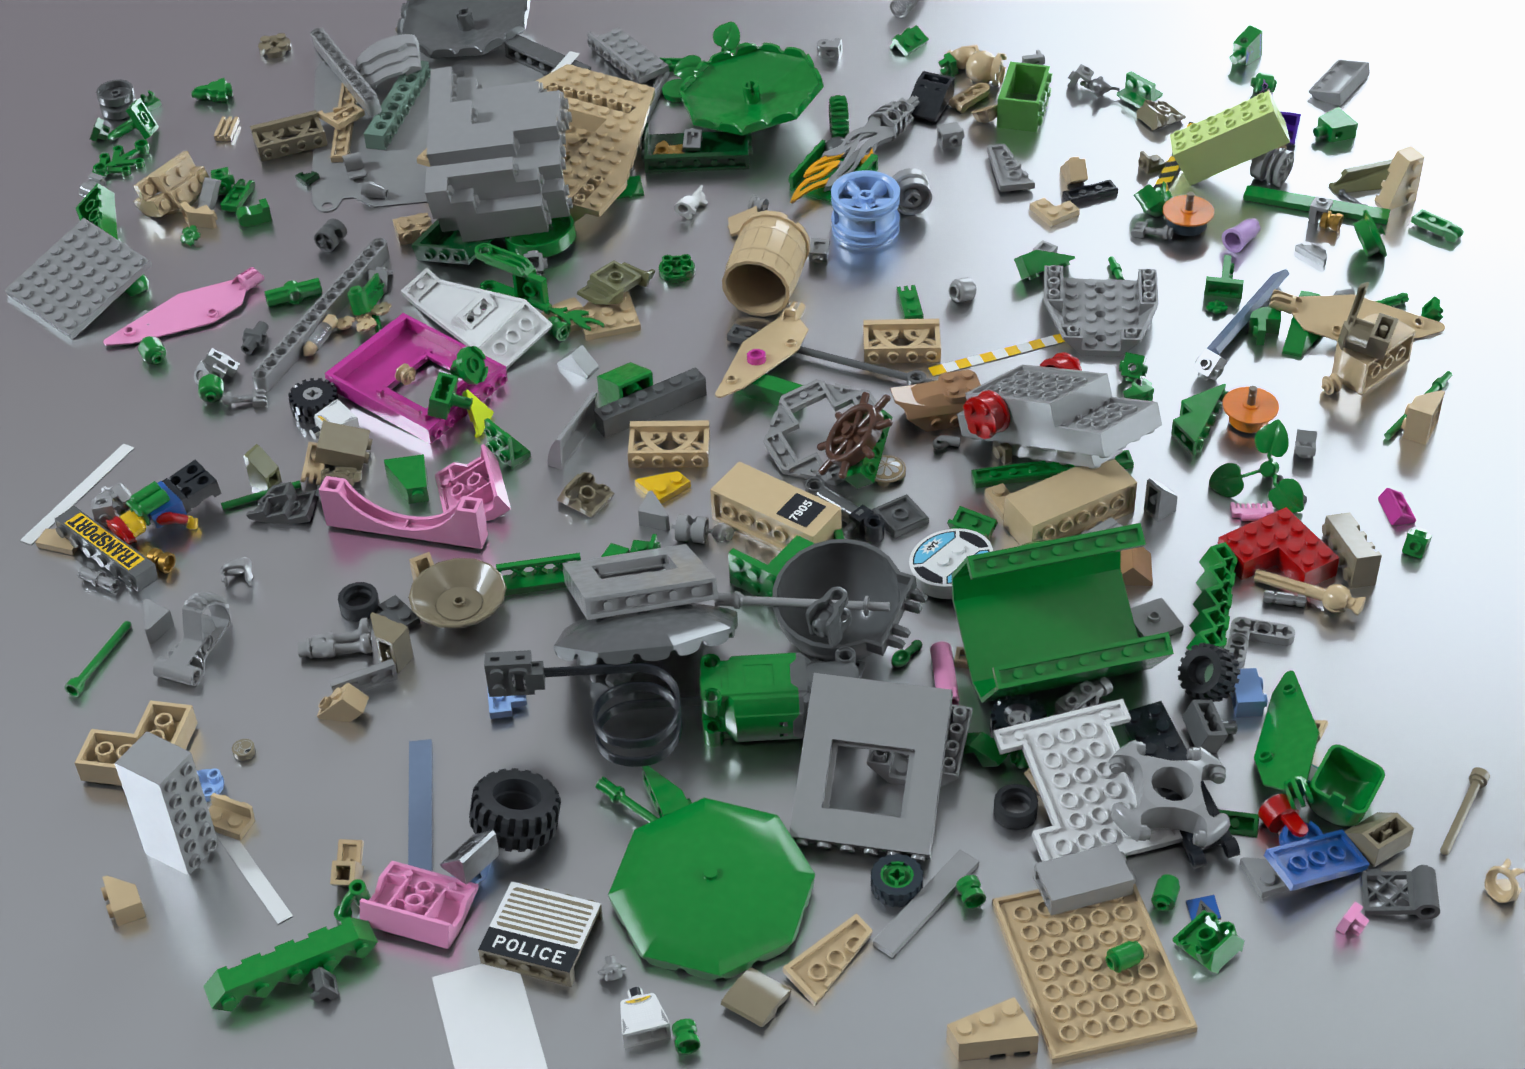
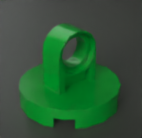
[450,346,488,385]

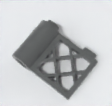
[1361,865,1441,919]

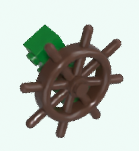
[817,392,893,489]

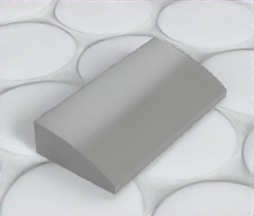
[1308,59,1370,106]
[548,391,598,470]

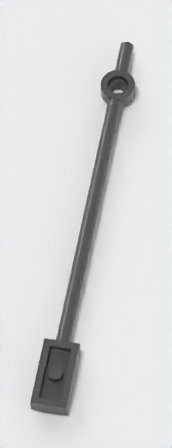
[727,324,936,385]

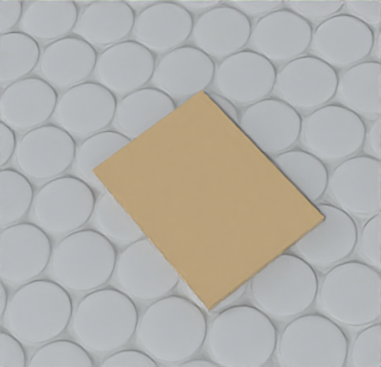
[992,884,1198,1064]

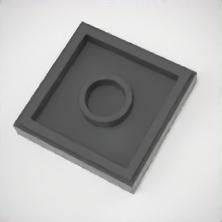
[872,494,929,538]

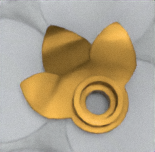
[653,141,683,154]

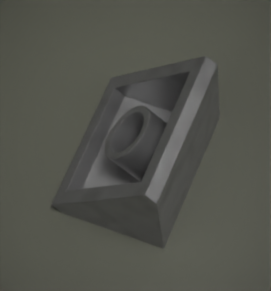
[439,830,499,885]

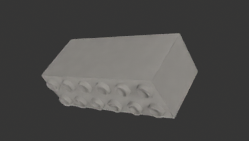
[115,731,219,876]

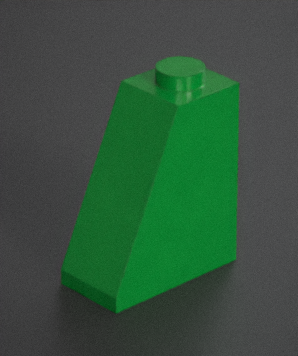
[384,454,429,504]

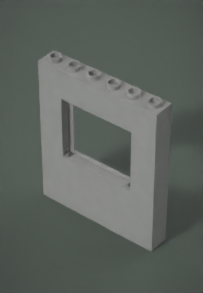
[562,544,719,620]
[789,673,953,862]

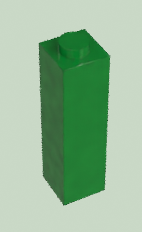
[734,374,803,406]

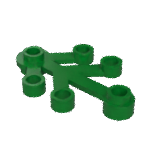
[92,139,149,177]

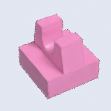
[1336,901,1370,936]

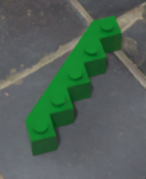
[1186,542,1238,650]
[203,917,378,1012]

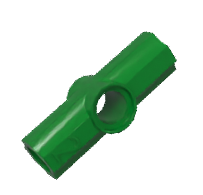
[264,278,322,307]

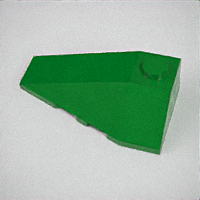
[1282,290,1322,357]

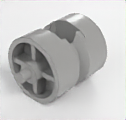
[671,514,713,544]

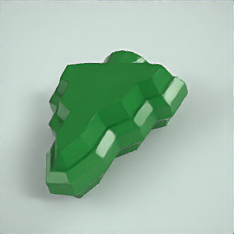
[191,78,233,103]

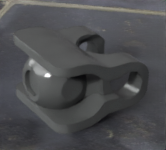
[805,587,852,648]

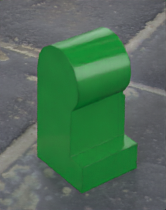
[236,198,272,227]

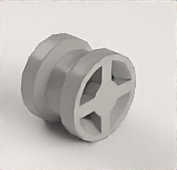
[748,195,769,212]

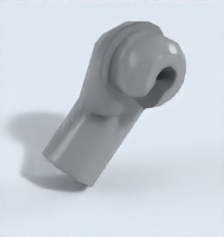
[1333,287,1355,295]
[932,435,961,451]

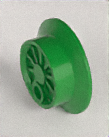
[1353,210,1387,257]

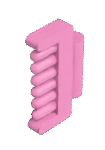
[1230,501,1274,521]

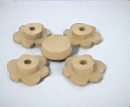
[335,302,392,332]

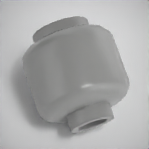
[948,277,977,303]

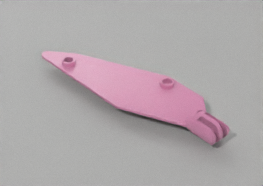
[103,267,264,346]

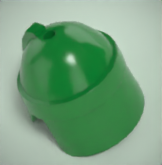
[1133,182,1173,217]

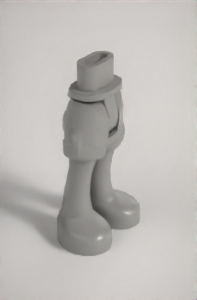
[297,618,373,659]

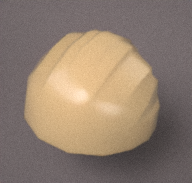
[947,47,975,69]

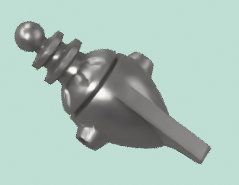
[1080,76,1120,97]

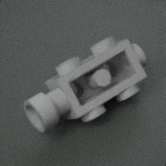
[1054,677,1113,715]

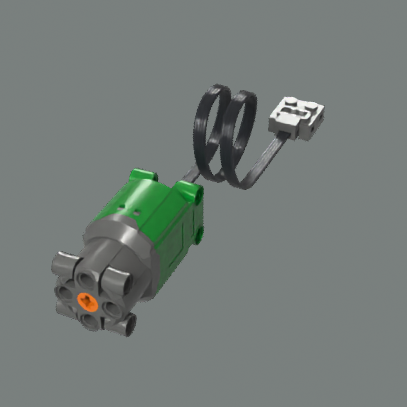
[484,646,859,767]

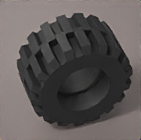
[1178,643,1240,702]

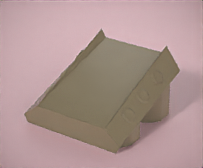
[1136,100,1186,131]
[557,472,615,517]

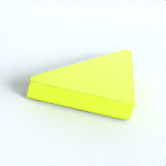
[462,389,494,438]

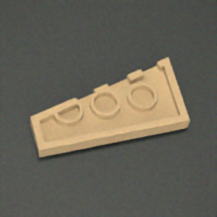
[782,913,873,1007]

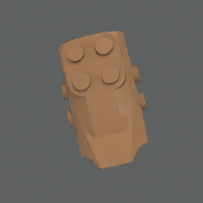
[890,369,981,432]

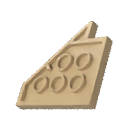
[570,291,641,341]

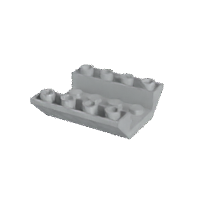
[867,704,973,787]

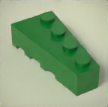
[76,183,118,240]

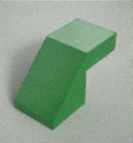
[963,732,1010,767]

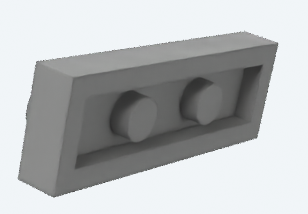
[329,659,398,693]

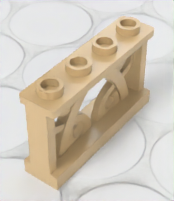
[863,318,941,364]
[627,420,710,468]

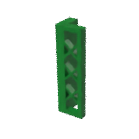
[496,553,581,596]

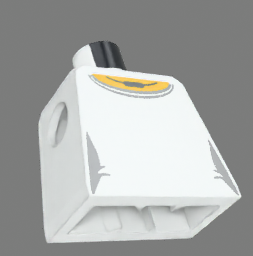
[309,399,360,440]
[620,987,671,1049]

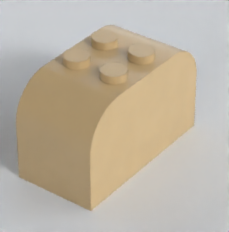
[1332,314,1416,395]

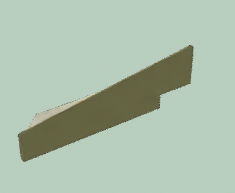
[1329,159,1393,194]

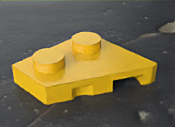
[635,471,691,504]

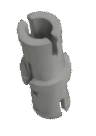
[78,566,120,593]

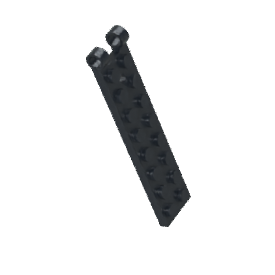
[1122,701,1240,869]

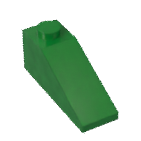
[642,766,692,818]

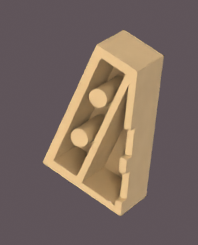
[1374,145,1425,210]
[946,997,1039,1061]

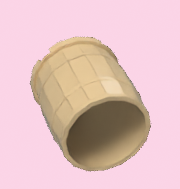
[722,210,810,317]

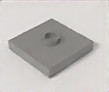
[1131,597,1184,637]

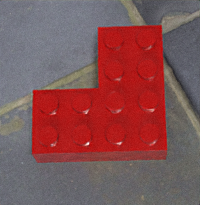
[1218,507,1340,586]

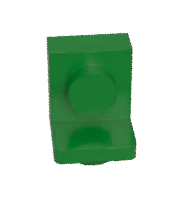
[629,534,661,553]

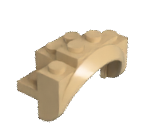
[133,151,210,217]

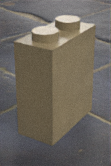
[314,421,373,470]

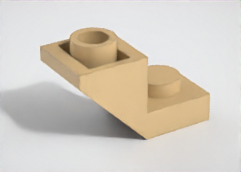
[180,201,217,229]

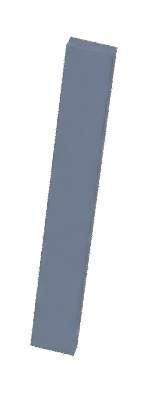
[1207,268,1290,355]
[408,739,433,872]

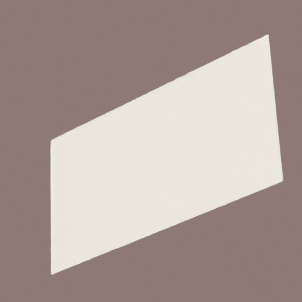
[432,964,548,1069]

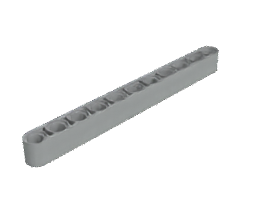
[310,28,382,116]

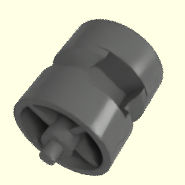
[314,218,347,252]

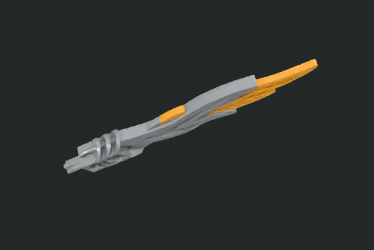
[790,96,920,204]

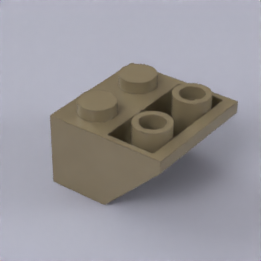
[370,612,414,674]
[1344,812,1414,867]

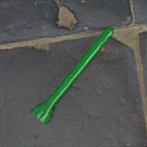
[64,621,132,697]

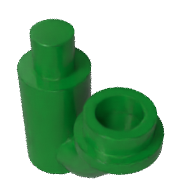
[334,879,371,922]

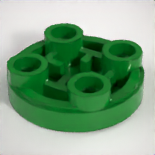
[658,254,695,283]

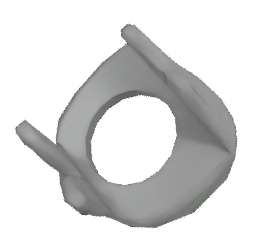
[220,557,253,587]

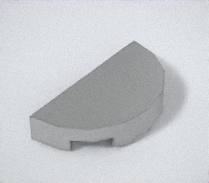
[1295,242,1328,266]

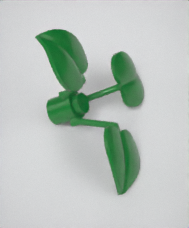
[674,22,740,80]
[1209,419,1304,513]

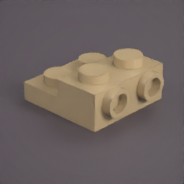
[392,213,432,245]

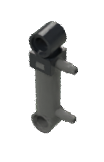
[805,477,885,543]

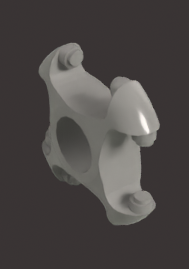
[1109,740,1230,848]

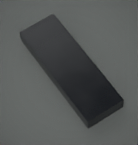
[1062,179,1118,205]

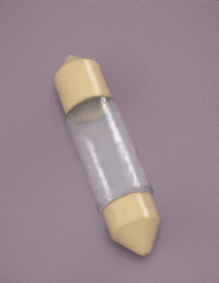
[303,314,338,356]

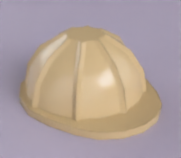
[971,104,998,123]

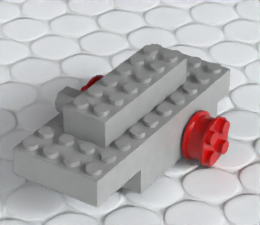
[957,352,1162,469]

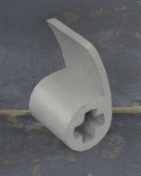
[342,152,367,180]

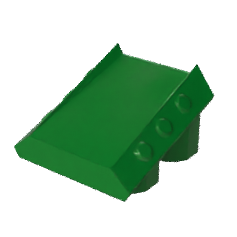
[1172,910,1245,974]

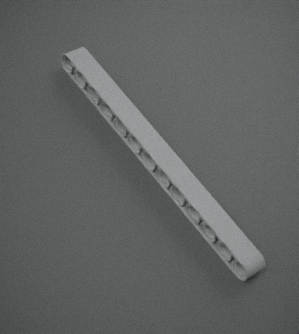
[252,238,389,392]

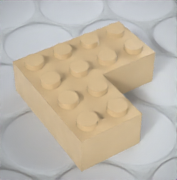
[75,700,198,786]

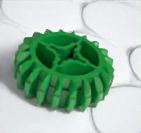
[829,95,849,138]

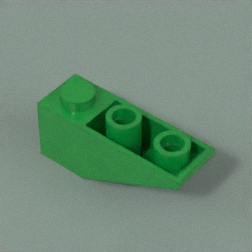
[1014,250,1076,280]

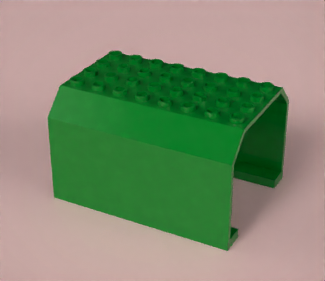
[951,523,1174,703]

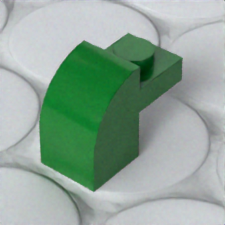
[1248,307,1281,345]

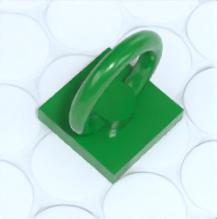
[108,98,159,140]

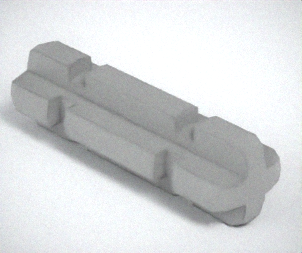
[1263,590,1307,607]

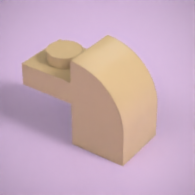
[330,839,364,887]

